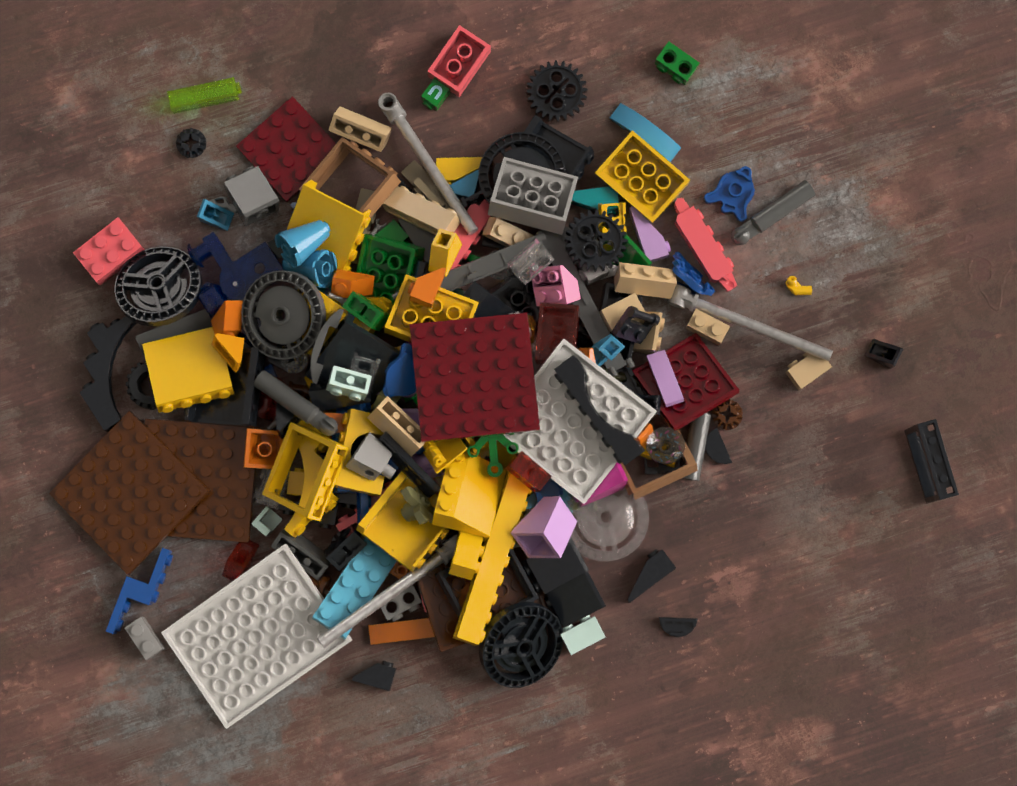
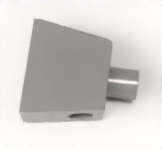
[345,432,396,481]

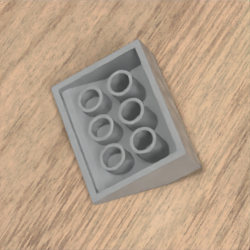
[488,157,578,235]

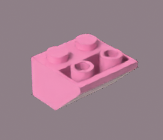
[530,265,581,306]

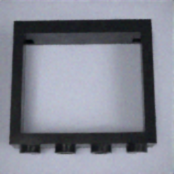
[904,419,959,504]
[435,549,539,631]

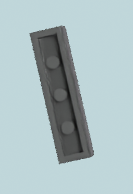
[135,309,212,355]

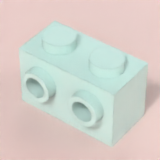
[326,366,372,401]
[560,615,605,655]

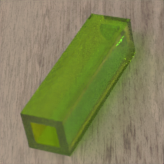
[167,77,242,114]

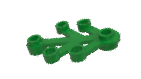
[467,433,519,477]

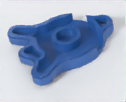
[704,166,755,222]
[672,252,715,296]
[382,343,416,397]

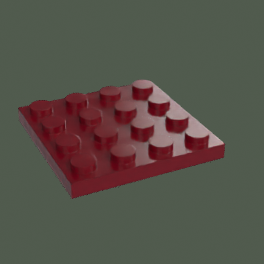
[236,96,336,202]
[632,333,739,432]

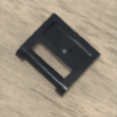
[611,306,660,344]

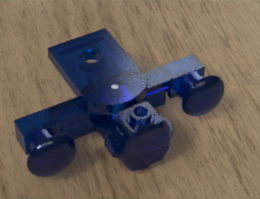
[187,232,284,348]

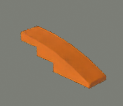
[368,618,435,645]

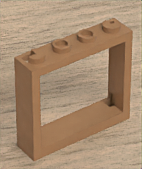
[299,137,401,218]
[621,413,698,500]

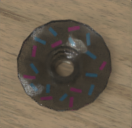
[646,427,685,464]

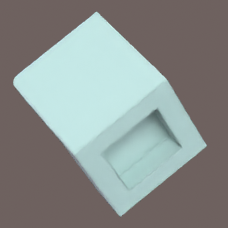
[251,506,282,537]

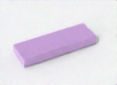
[647,350,684,407]

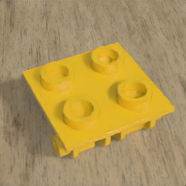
[423,438,467,474]

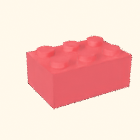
[427,25,491,97]
[73,217,145,286]

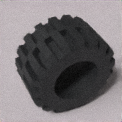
[126,360,157,410]

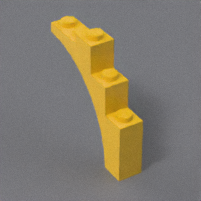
[284,420,339,538]

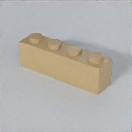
[382,186,460,235]

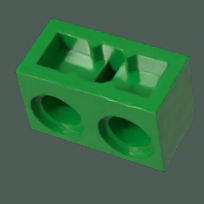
[655,42,700,85]
[342,291,389,332]

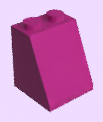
[572,462,628,507]

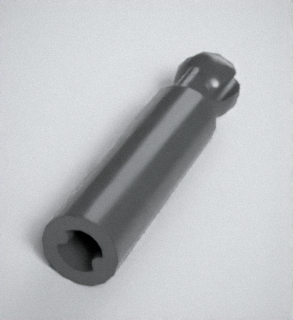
[731,180,816,245]
[254,370,338,436]
[682,412,711,481]

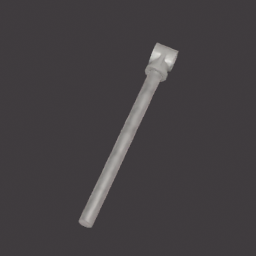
[378,93,478,235]
[667,284,833,361]
[317,533,458,648]

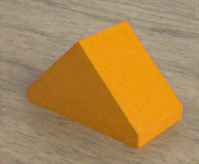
[212,333,244,373]

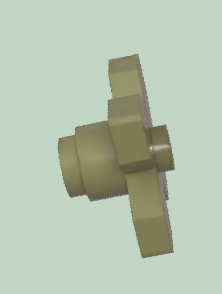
[401,486,435,524]

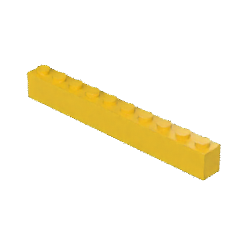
[453,452,539,646]

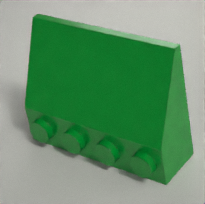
[356,234,425,305]

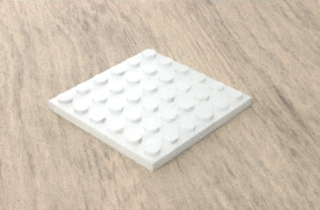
[503,339,657,504]

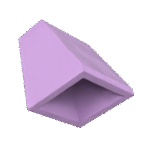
[511,496,577,558]

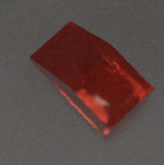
[222,540,259,581]

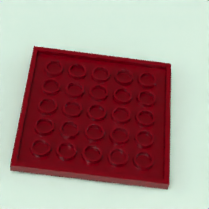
[410,313,540,442]

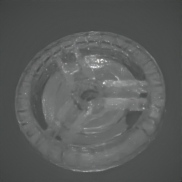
[564,486,649,562]

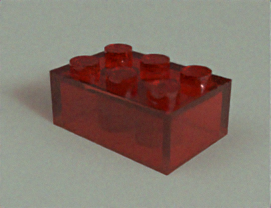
[535,302,580,365]

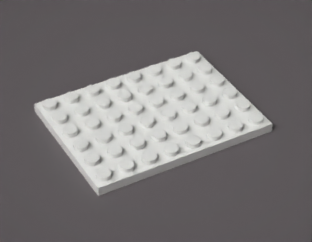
[161,544,352,729]

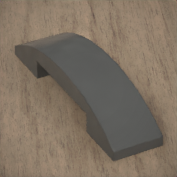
[310,308,344,384]

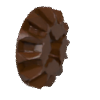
[712,399,743,430]

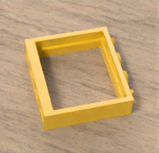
[262,422,349,521]

